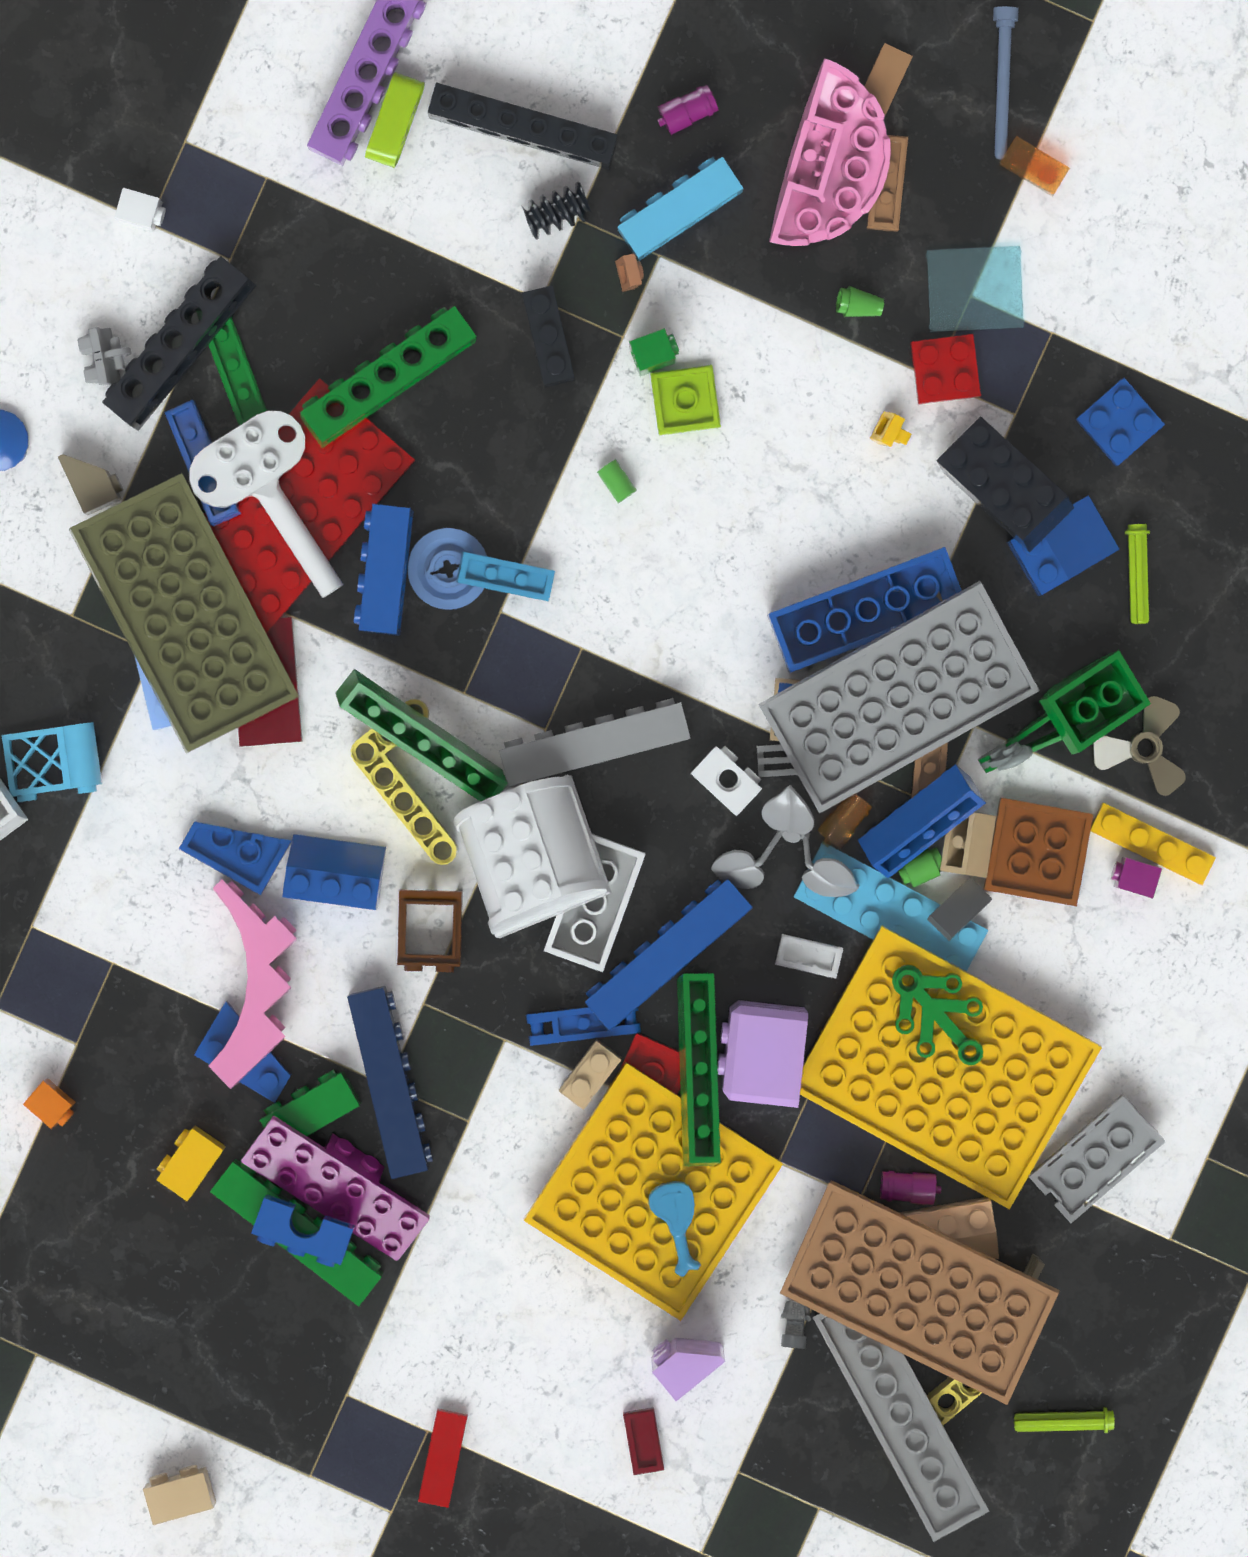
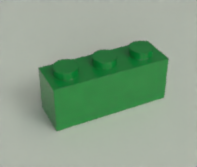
[260,1069,362,1136]

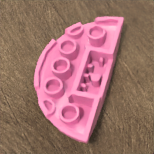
[769,59,891,246]

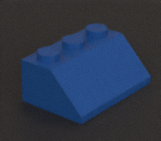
[282,834,386,910]

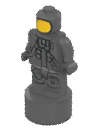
[781,1300,812,1349]

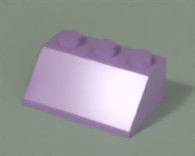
[651,1338,725,1401]

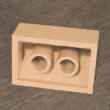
[899,1197,999,1259]

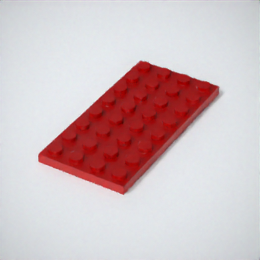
[204,378,415,634]

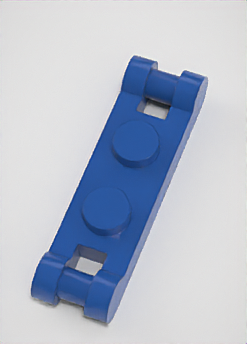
[526,1007,641,1046]

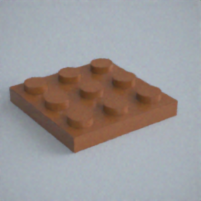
[983,797,1093,907]

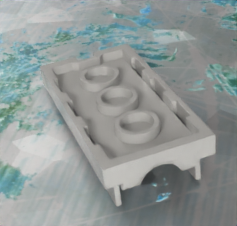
[1029,1094,1165,1223]

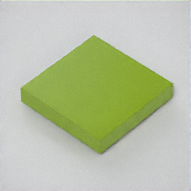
[650,365,721,436]

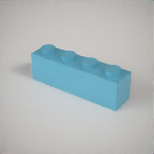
[618,157,743,261]

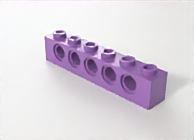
[307,0,427,166]

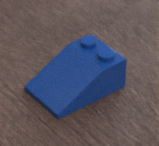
[1007,495,1119,596]

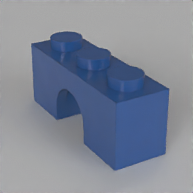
[251,1194,355,1267]

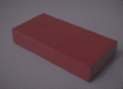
[623,1407,664,1475]

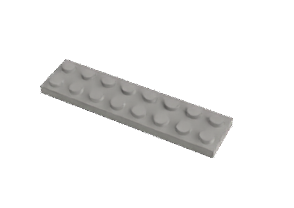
[813,1314,990,1542]

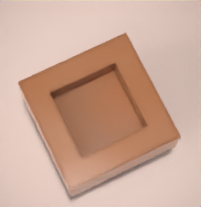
[615,253,644,292]

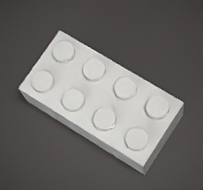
[544,833,645,972]

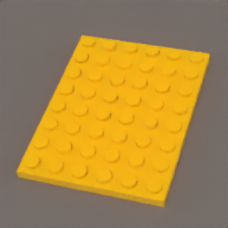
[800,925,1102,1210]

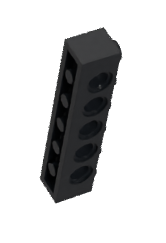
[427,82,618,170]
[102,256,257,431]

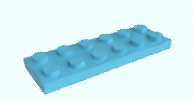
[793,842,988,971]

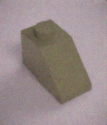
[58,454,123,515]

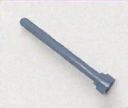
[993,6,1019,160]

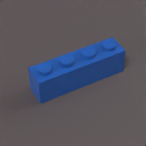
[858,764,986,878]

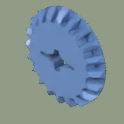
[408,528,487,610]

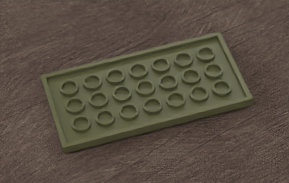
[69,473,299,754]

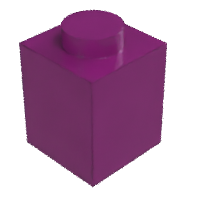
[1111,857,1162,899]

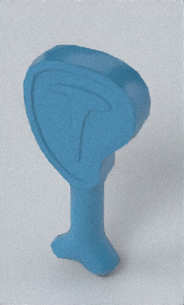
[648,1181,701,1277]

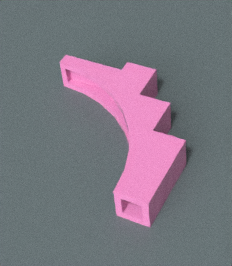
[209,880,297,1089]

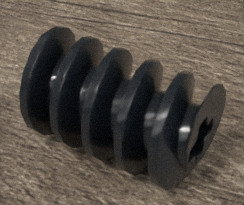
[521,181,591,240]

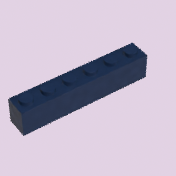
[347,986,433,1179]

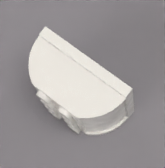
[453,775,612,938]

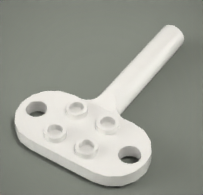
[189,411,343,598]

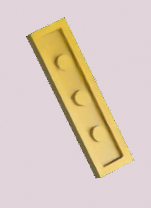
[1090,803,1216,885]

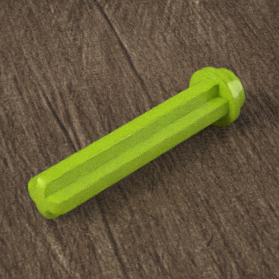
[1125,524,1150,624]
[1014,1408,1114,1433]

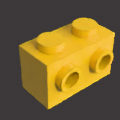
[156,1125,226,1201]

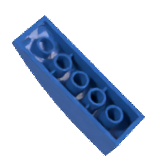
[767,547,962,673]

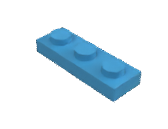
[456,551,555,602]

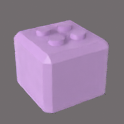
[717,1000,808,1108]

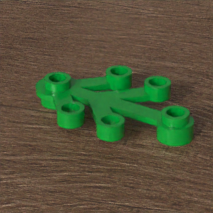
[892,965,983,1065]

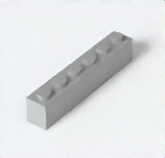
[499,698,691,787]

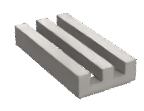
[757,745,798,777]

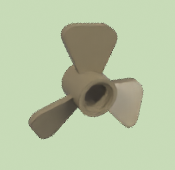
[1093,696,1186,796]

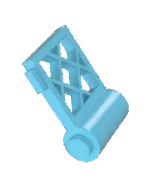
[2,722,102,802]

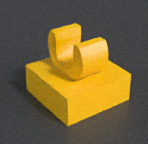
[870,411,912,447]

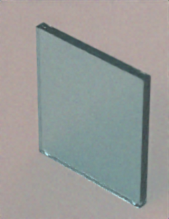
[926,246,1025,332]

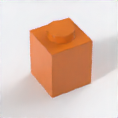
[23,1078,76,1129]

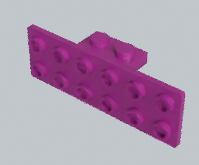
[241,1116,430,1261]

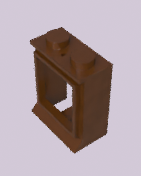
[397,889,463,972]

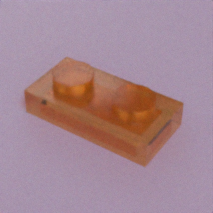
[999,136,1070,197]

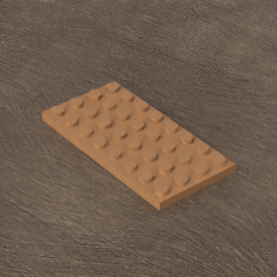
[780,1180,1060,1405]

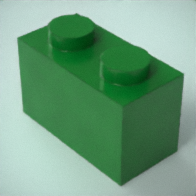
[629,328,679,377]

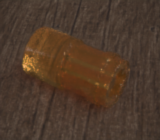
[817,793,872,850]

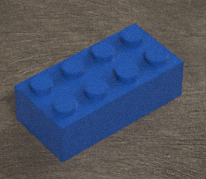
[354,504,414,636]

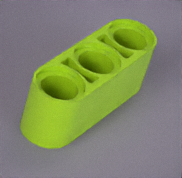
[365,72,425,168]

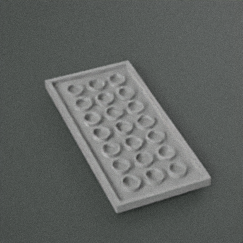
[758,581,1040,814]

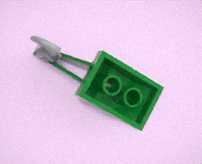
[978,650,1151,773]

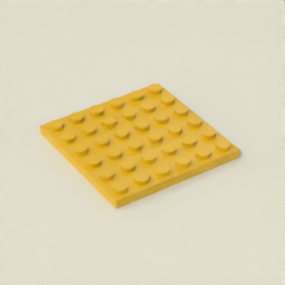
[523,1062,783,1321]

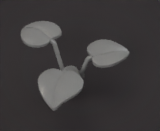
[711,785,860,897]

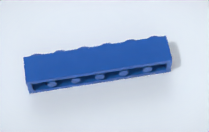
[585,879,752,1032]

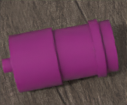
[657,85,718,135]
[880,1170,941,1205]

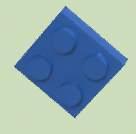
[1075,378,1165,467]

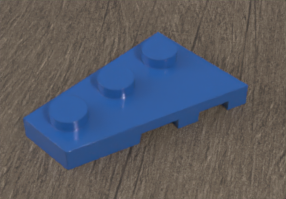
[179,822,292,896]
[194,1001,291,1103]

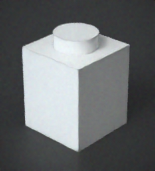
[114,188,165,232]

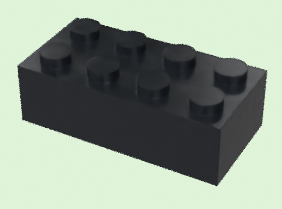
[936,416,1074,553]

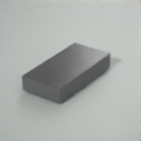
[927,877,992,941]

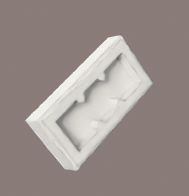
[775,934,843,979]

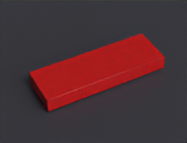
[418,1408,468,1508]

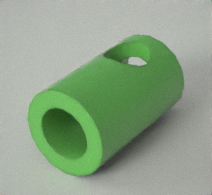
[597,459,637,503]

